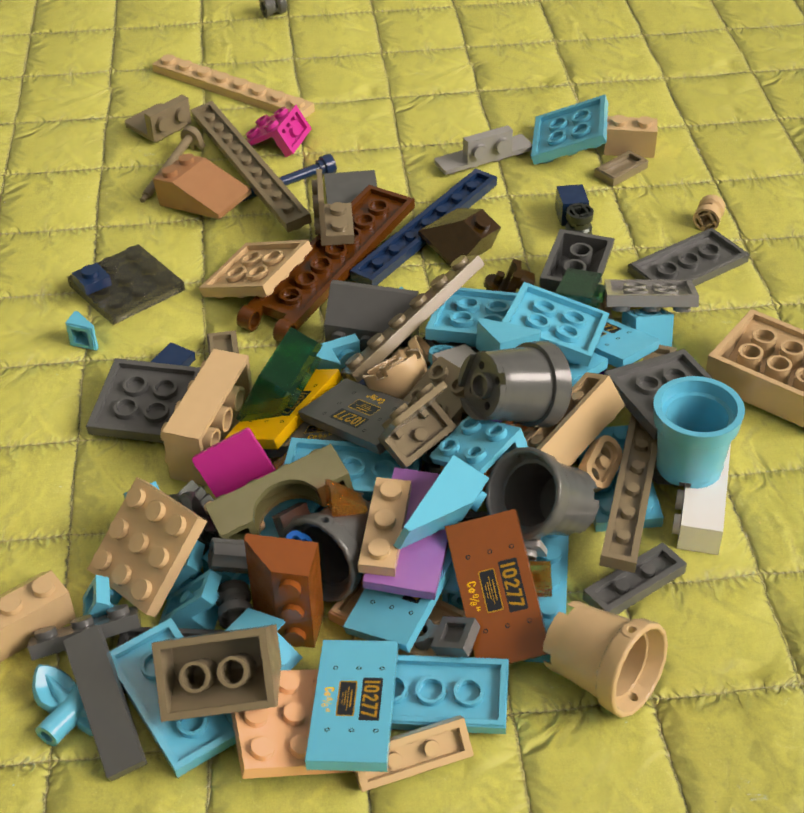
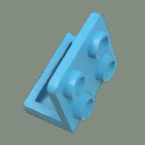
[430,416,528,474]

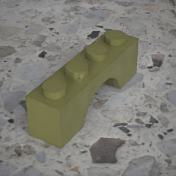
[205,444,354,540]

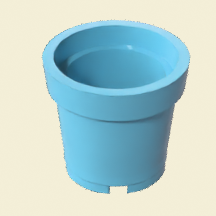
[653,376,745,489]

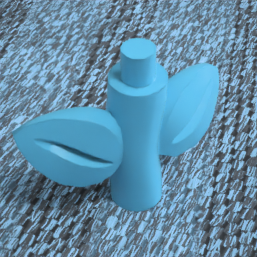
[32,664,93,746]

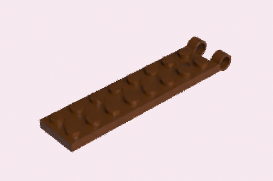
[237,185,415,345]

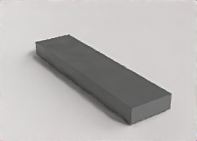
[63,624,148,781]

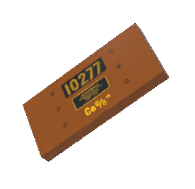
[445,509,550,664]

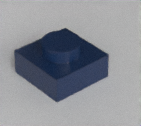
[72,263,112,295]

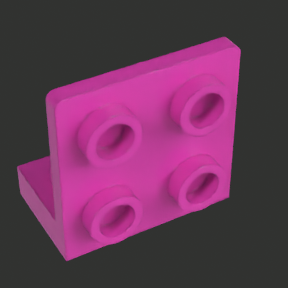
[245,105,312,157]
[192,427,276,498]

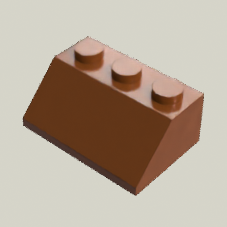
[244,533,324,648]

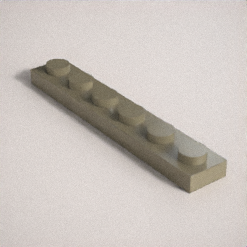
[340,255,485,383]

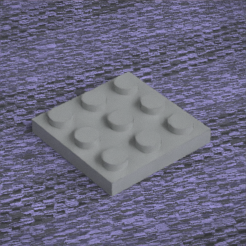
[604,279,699,312]

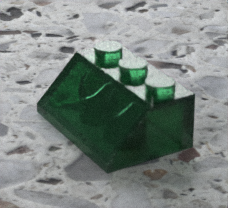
[236,327,323,422]

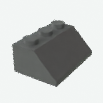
[539,229,615,302]
[324,280,419,352]

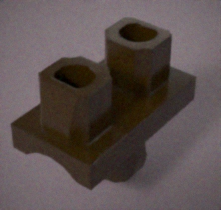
[483,258,535,293]

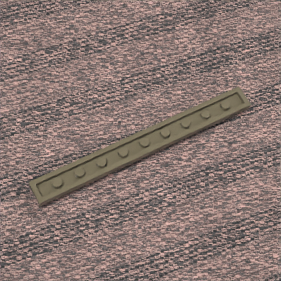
[190,101,312,232]
[599,345,677,573]

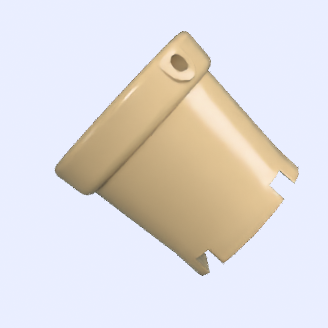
[543,601,668,718]

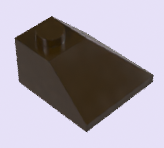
[418,208,501,268]

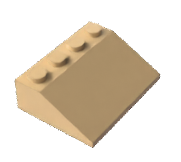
[706,309,804,428]

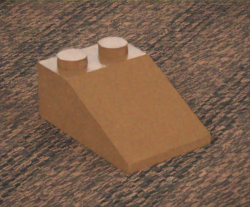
[152,153,252,219]

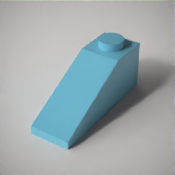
[393,455,489,550]

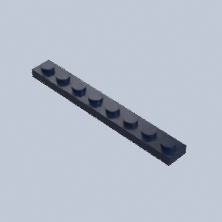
[350,168,497,286]

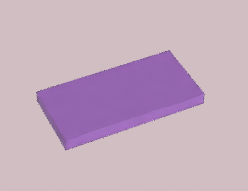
[362,467,449,600]

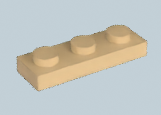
[358,477,411,577]
[354,715,474,792]

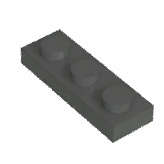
[582,542,687,615]
[28,604,141,661]

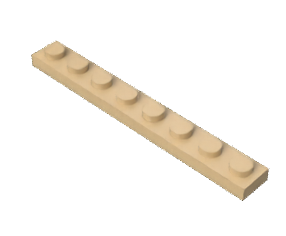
[152,54,315,118]

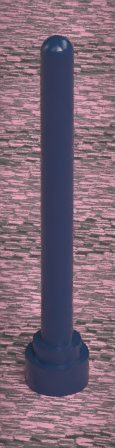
[240,153,337,203]

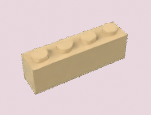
[525,372,625,466]

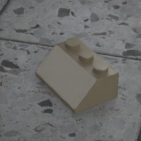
[151,624,281,722]

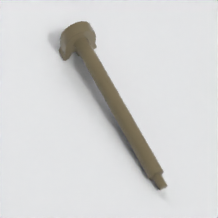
[140,125,206,203]

